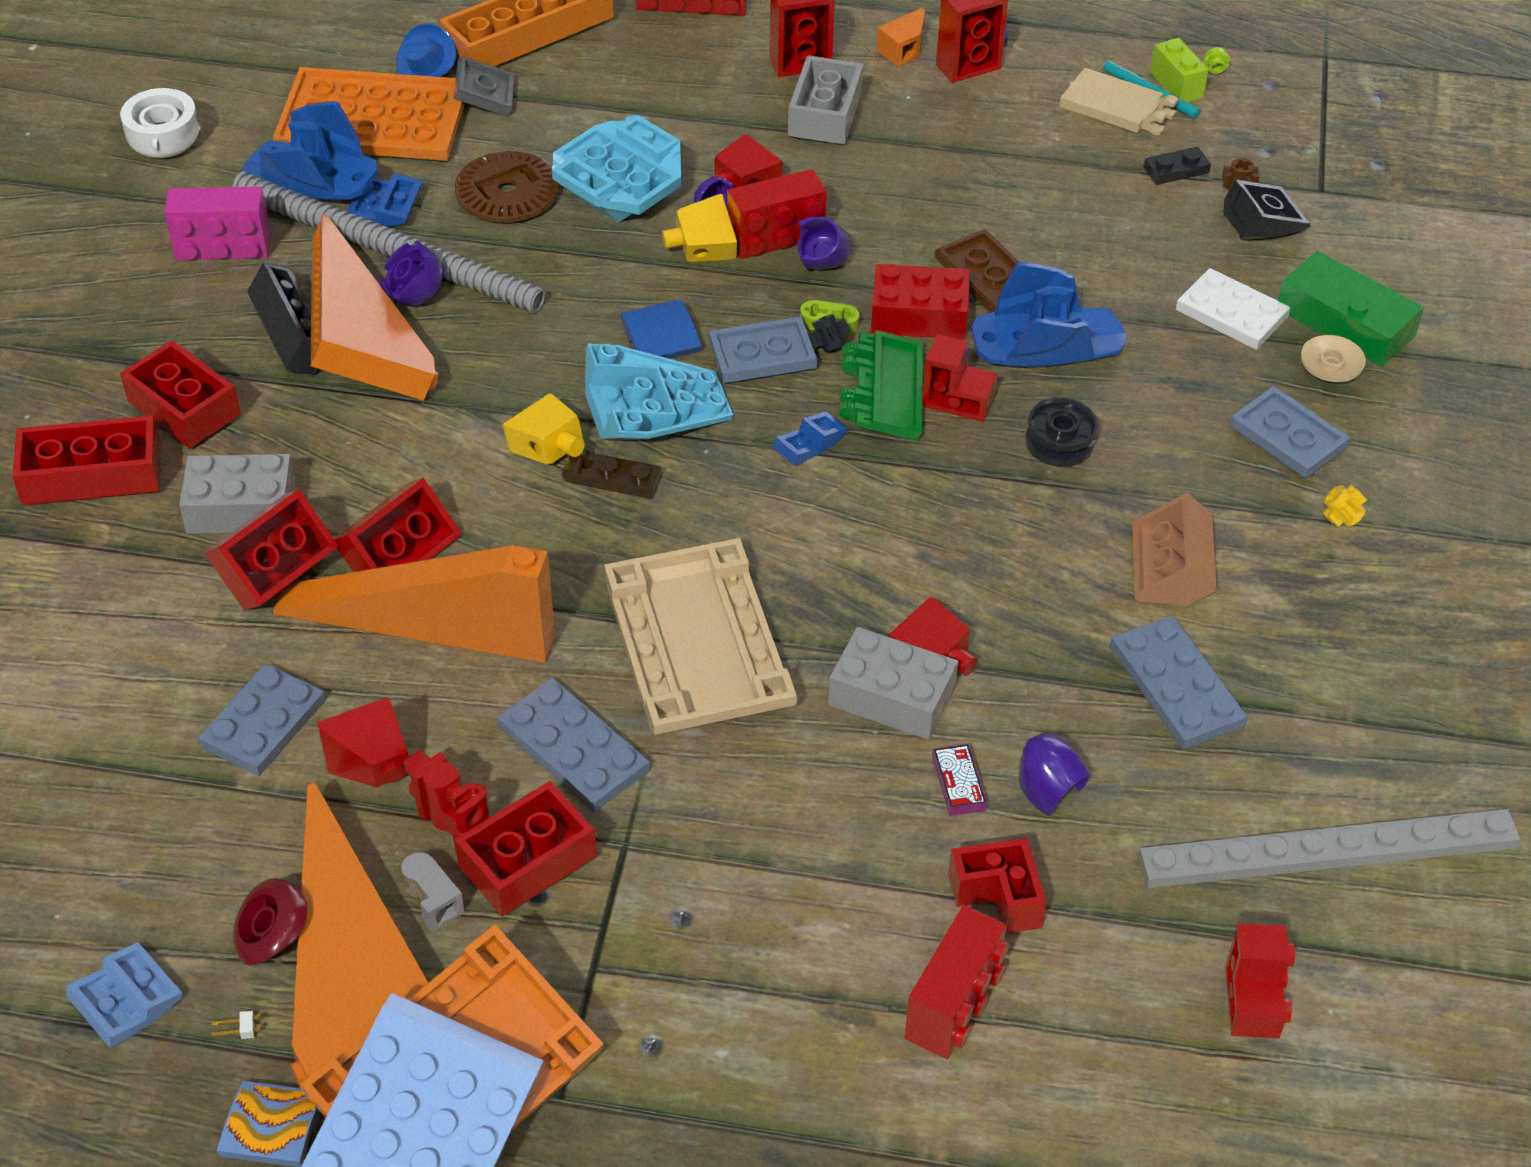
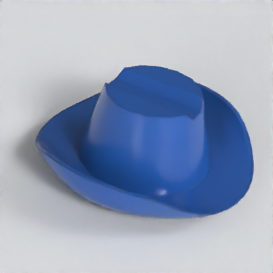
[396,23,456,77]

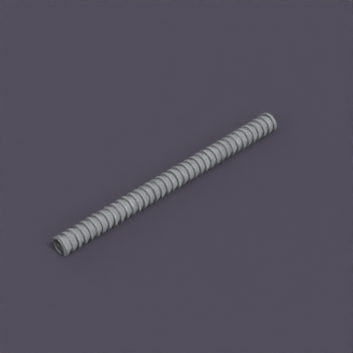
[232,171,545,314]

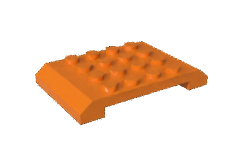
[300,924,604,1130]

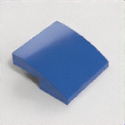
[347,173,423,226]
[620,299,702,359]

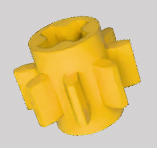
[1322,485,1367,527]

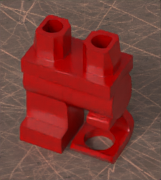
[404,750,490,852]

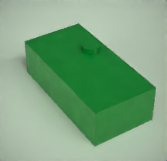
[1278,251,1424,367]

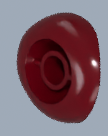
[233,878,307,965]

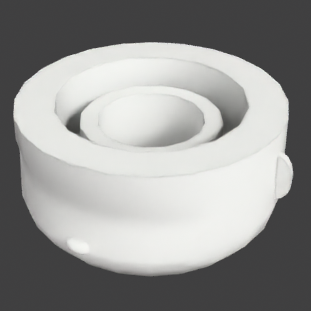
[120,88,201,158]

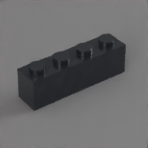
[247,262,318,375]

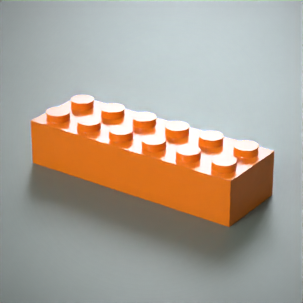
[439,0,614,66]

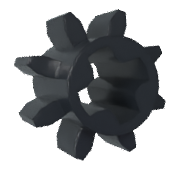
[808,313,850,352]

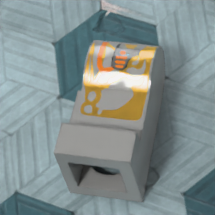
[401,852,465,933]

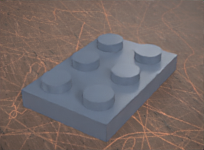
[709,316,817,383]
[1229,386,1350,479]
[198,663,326,776]

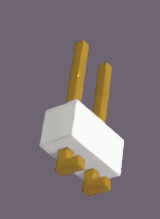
[211,1010,261,1039]

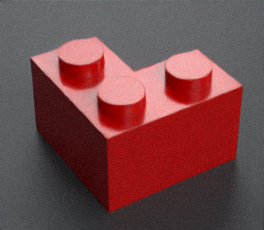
[922,334,997,422]
[948,838,1047,934]
[1225,923,1295,1038]

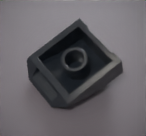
[1223,180,1310,239]

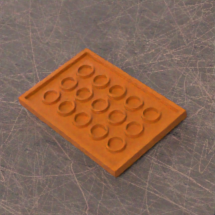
[272,67,465,161]

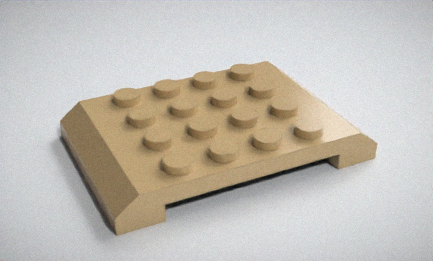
[604,538,797,735]

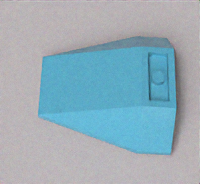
[585,343,733,440]

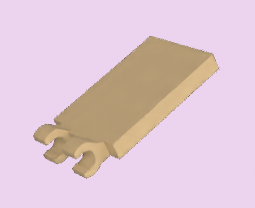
[1059,68,1179,135]

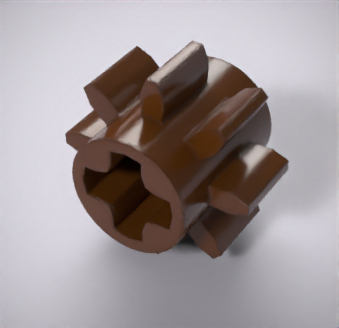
[1222,158,1260,191]

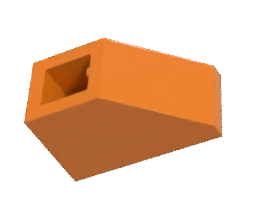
[877,8,925,67]

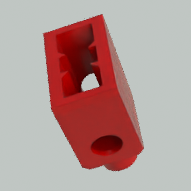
[710,134,783,188]
[888,596,977,676]

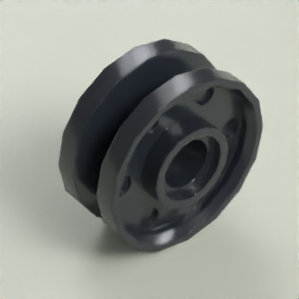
[1025,397,1098,467]

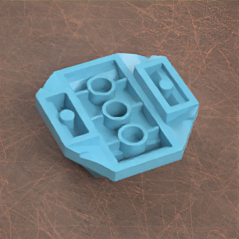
[552,115,681,223]

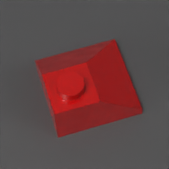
[316,697,409,788]

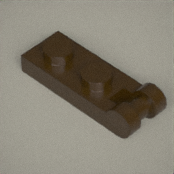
[562,448,661,499]

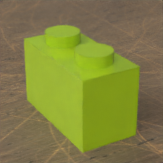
[1150,38,1209,102]

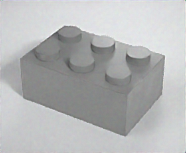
[788,56,864,145]
[179,454,296,534]
[828,627,958,740]

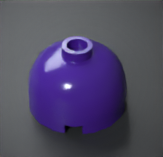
[380,241,443,306]

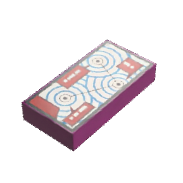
[932,744,987,816]

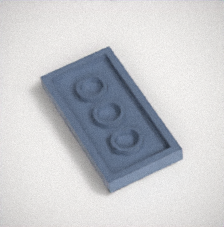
[1110,615,1248,750]
[497,678,650,812]

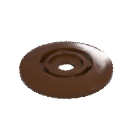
[454,151,560,223]

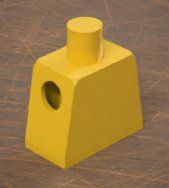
[662,194,737,262]
[502,393,584,465]

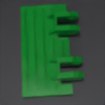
[839,330,923,441]

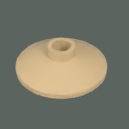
[1300,335,1366,382]

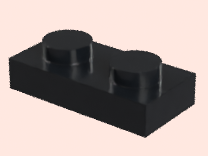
[1143,146,1211,185]

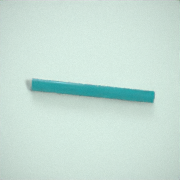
[1103,60,1201,119]

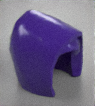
[798,217,851,271]
[1018,733,1091,816]

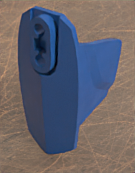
[242,101,379,200]
[971,262,1126,366]

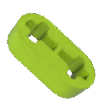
[800,300,859,335]

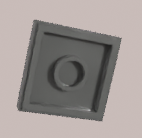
[453,56,515,117]

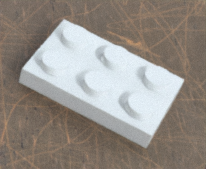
[1176,268,1291,350]

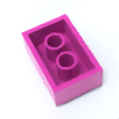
[164,187,271,260]

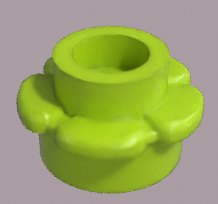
[1202,47,1231,74]

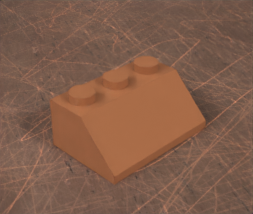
[1132,492,1217,605]

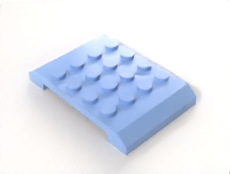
[301,993,544,1167]

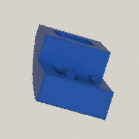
[773,411,848,466]

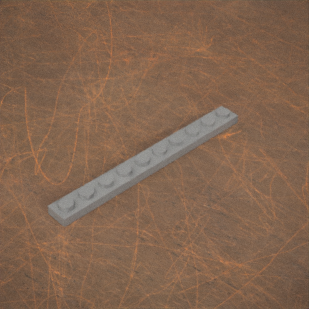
[1138,809,1521,888]

